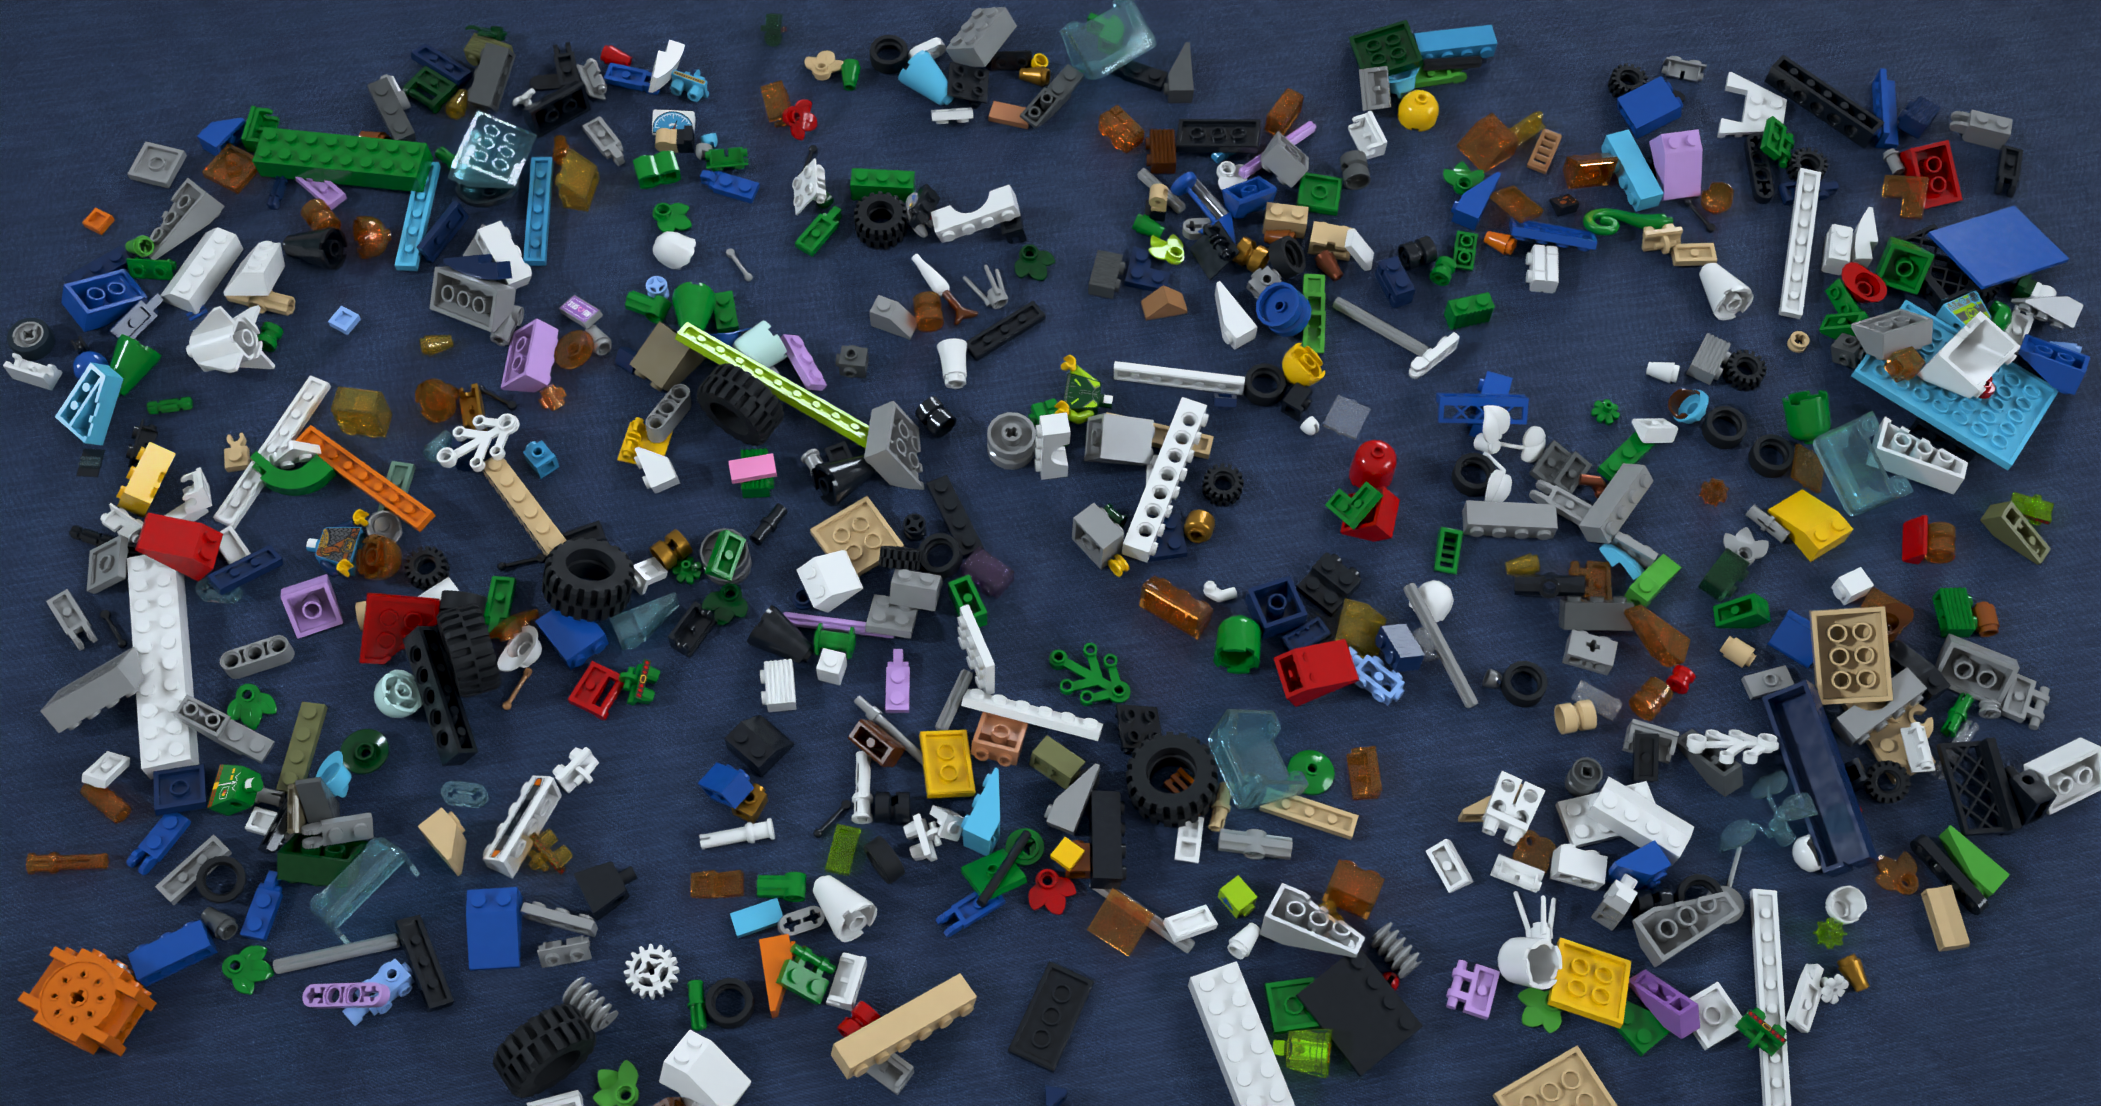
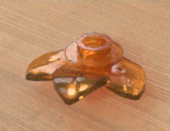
[1512,830,1557,875]
[1875,851,1919,895]

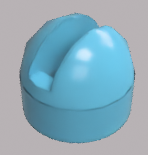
[700,133,718,149]

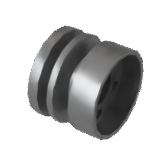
[700,528,752,586]

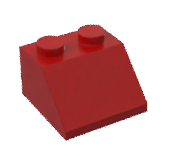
[1340,486,1400,542]

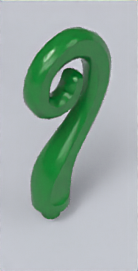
[1583,208,1673,236]

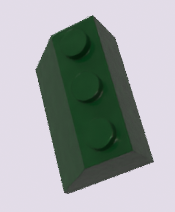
[277,834,368,890]

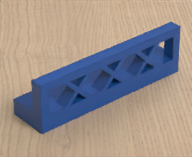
[1872,68,1899,150]
[1436,393,1529,424]

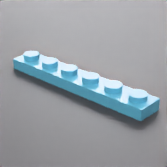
[394,162,441,271]

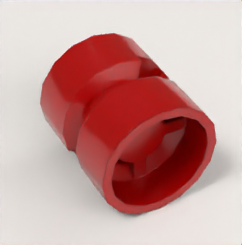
[837,1001,881,1038]

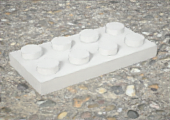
[1555,781,1655,848]

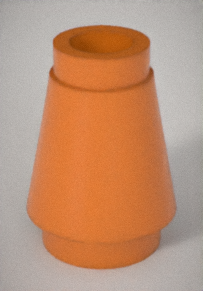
[1484,231,1517,255]

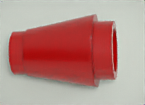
[600,45,632,67]

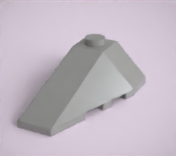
[148,178,225,260]

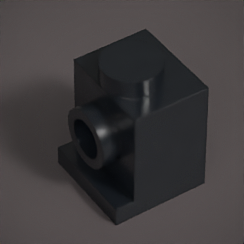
[1280,382,1313,422]

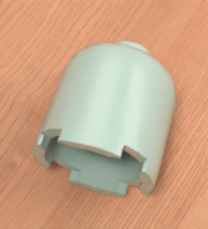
[732,320,788,368]

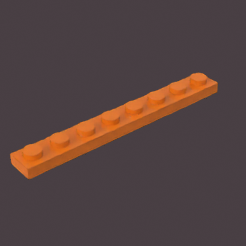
[295,425,436,532]

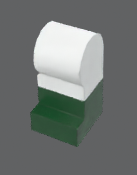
[2009,274,2057,299]

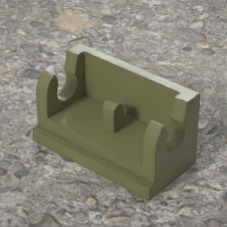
[1029,735,1085,790]

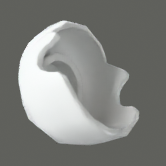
[1792,834,1822,872]
[1825,885,1867,925]

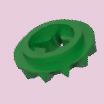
[1006,828,1044,867]

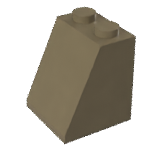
[629,321,707,392]

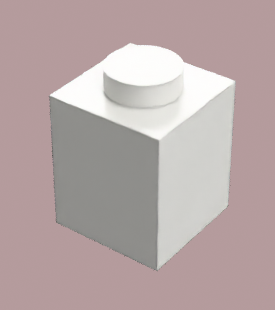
[1831,567,1874,605]
[816,648,847,685]

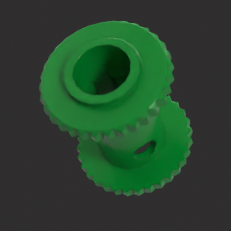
[814,623,856,659]

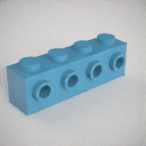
[1413,25,1498,59]

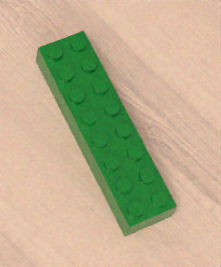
[252,127,433,192]

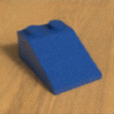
[61,269,148,332]
[2018,334,2090,395]
[466,887,523,971]

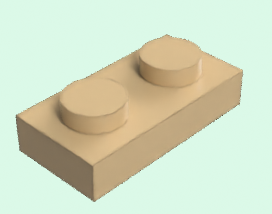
[1670,243,1717,266]

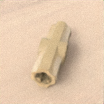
[226,290,296,316]

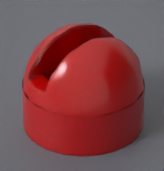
[1382,972,1399,991]

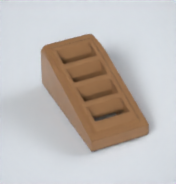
[1526,129,1562,174]

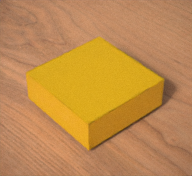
[1050,837,1085,872]

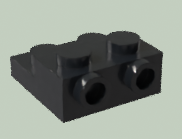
[1296,552,1362,617]

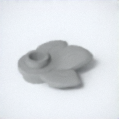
[1723,527,1769,567]

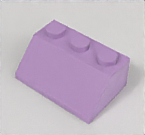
[501,319,559,392]

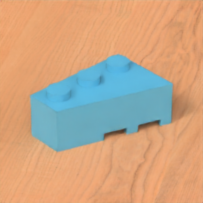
[55,363,124,446]

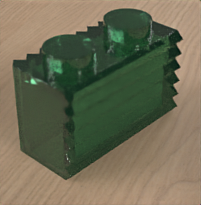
[1698,548,1750,602]

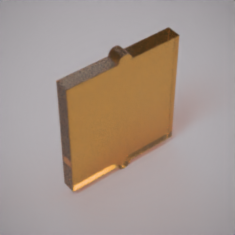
[1791,444,1825,493]

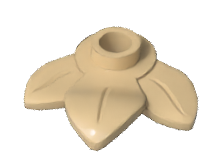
[805,50,843,80]

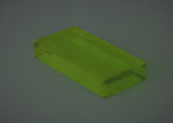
[825,824,861,876]

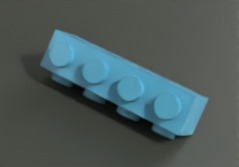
[1601,129,1664,212]

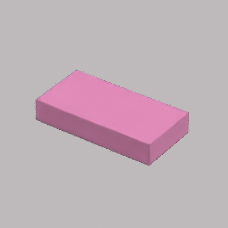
[728,453,777,484]

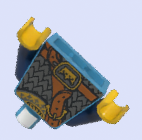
[306,509,369,577]

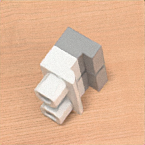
[1591,874,1638,931]

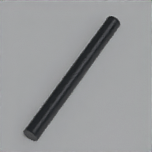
[976,830,1032,907]

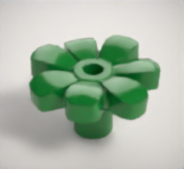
[1591,399,1620,425]
[673,557,702,584]

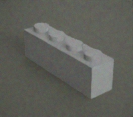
[1579,463,1654,544]
[1462,500,1558,540]

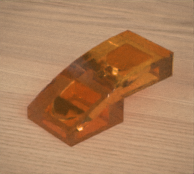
[691,870,744,898]

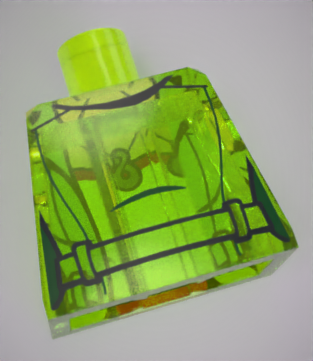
[1273,1028,1332,1078]

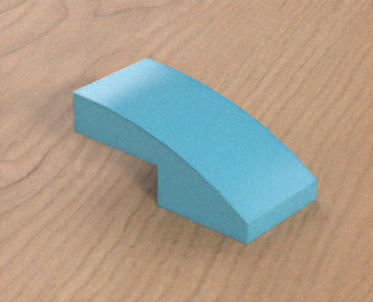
[1599,543,1645,580]

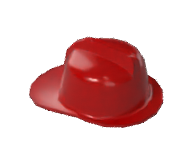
[1841,262,1887,303]

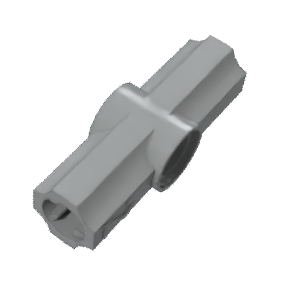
[1218,829,1293,860]

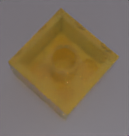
[331,387,392,438]

